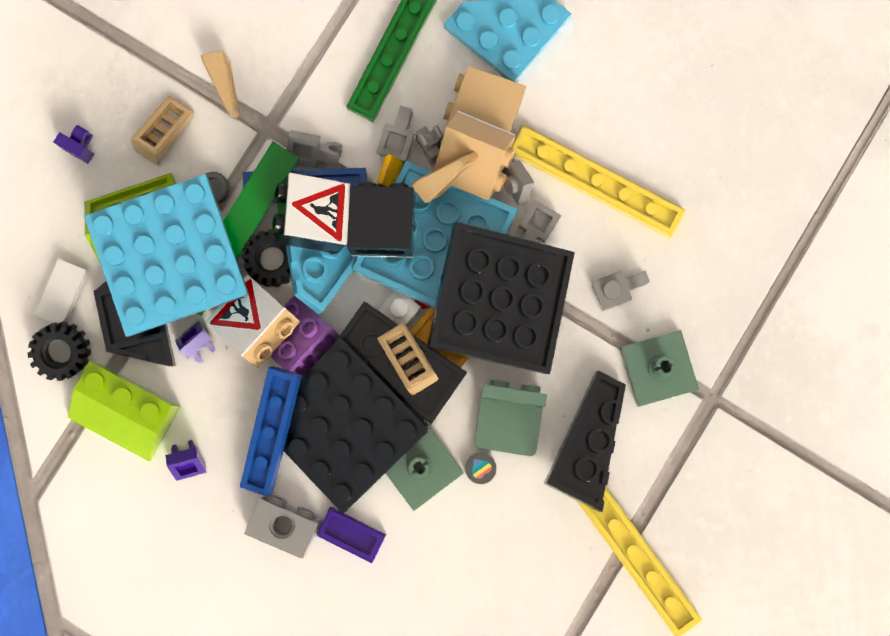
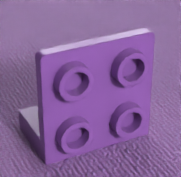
[271,296,340,378]

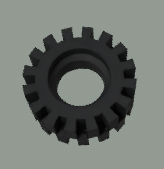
[242,229,291,288]
[27,321,91,381]

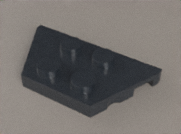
[93,282,176,367]

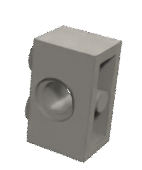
[244,495,321,559]

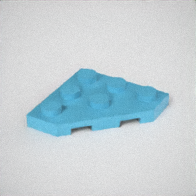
[444,0,571,82]
[286,233,358,315]

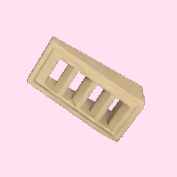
[201,50,240,119]
[131,96,194,165]
[411,152,478,203]
[377,322,439,395]

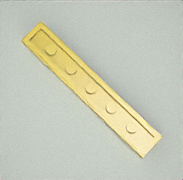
[511,125,685,238]
[577,487,702,636]

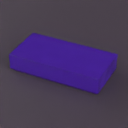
[316,507,387,563]

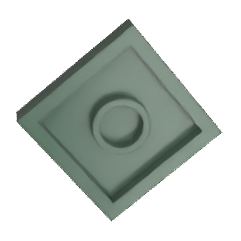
[620,330,699,407]
[385,430,464,511]

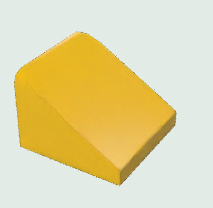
[377,154,404,187]

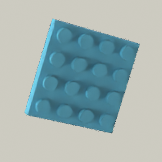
[352,161,518,309]
[84,174,249,337]

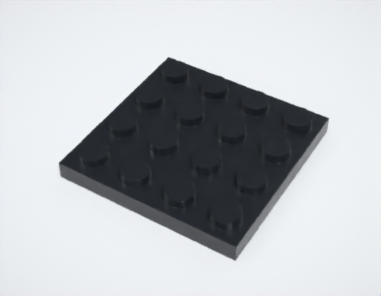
[427,222,575,375]
[284,336,432,514]

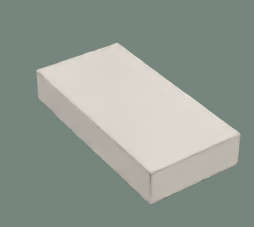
[33,259,89,323]

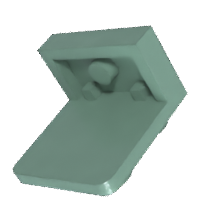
[474,380,547,456]

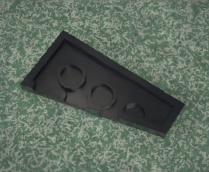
[543,370,626,512]

